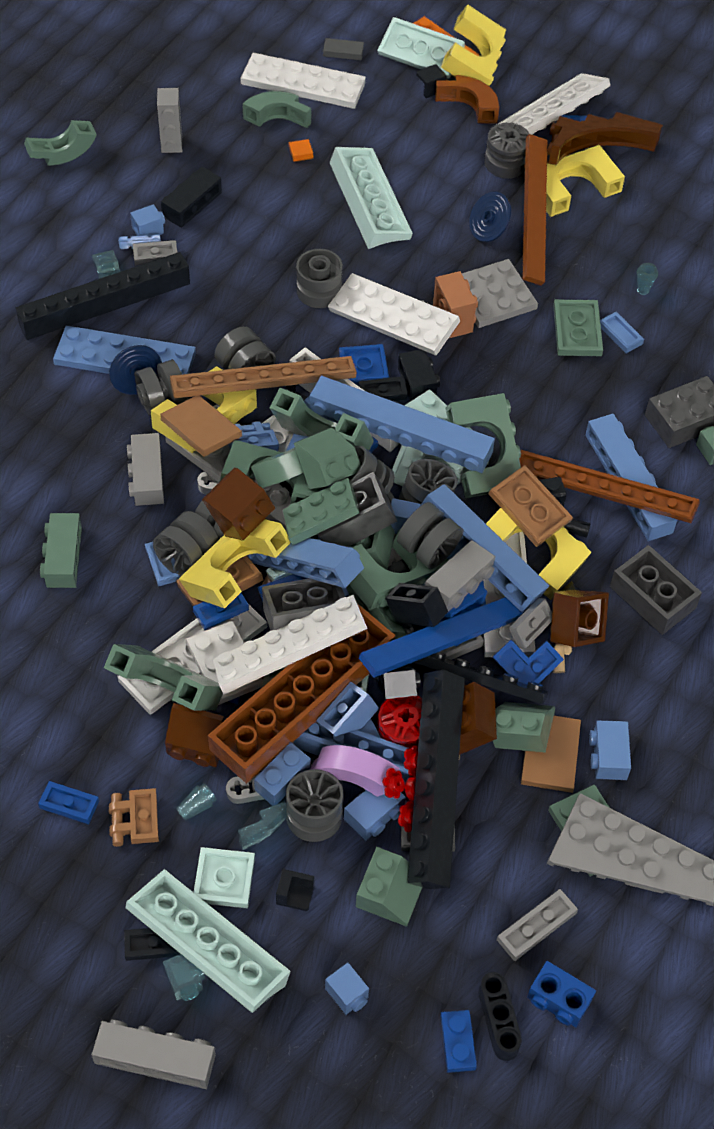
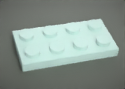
[377,17,465,79]

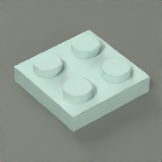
[194,847,255,908]

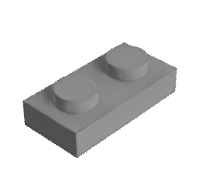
[133,240,177,266]
[509,598,552,649]

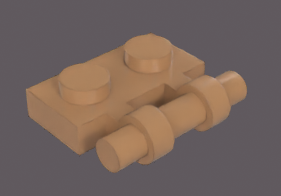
[109,788,159,846]

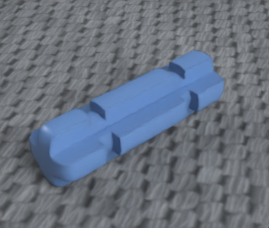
[119,234,161,249]

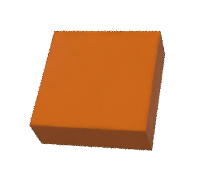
[289,139,313,162]

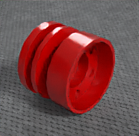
[377,695,422,748]

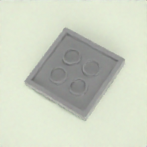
[462,259,538,328]

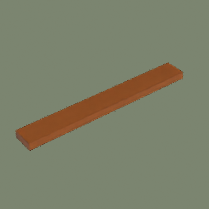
[523,134,547,285]
[519,450,700,523]

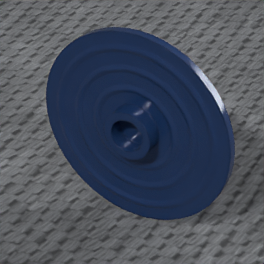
[469,192,511,242]
[109,345,162,395]

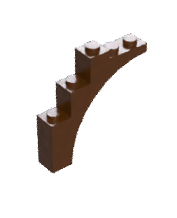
[547,112,663,165]

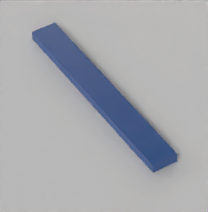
[359,597,526,678]

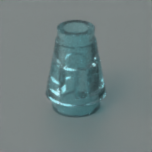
[637,263,658,295]
[176,783,217,821]

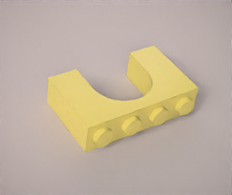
[441,5,506,86]
[546,145,625,217]
[151,366,257,453]
[486,508,591,600]
[179,519,291,608]

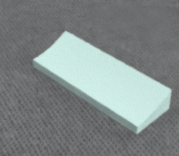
[330,147,413,249]
[125,869,290,1013]

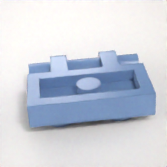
[228,421,279,451]

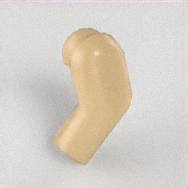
[553,643,572,673]

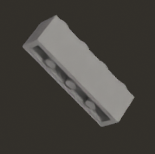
[92,1020,216,1089]

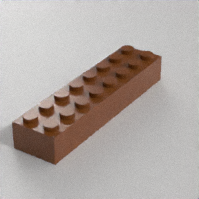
[208,604,396,784]

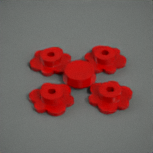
[383,746,418,832]

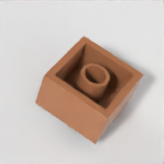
[433,271,478,339]

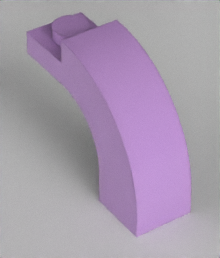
[310,745,400,797]

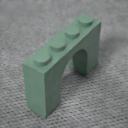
[270,388,374,451]
[445,393,521,499]
[220,440,321,504]
[349,529,449,610]
[104,644,223,711]

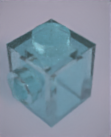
[163,954,205,1001]

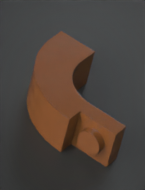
[435,75,499,123]

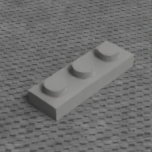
[497,889,578,961]

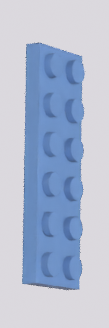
[53,326,196,375]

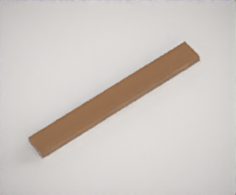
[170,356,357,398]

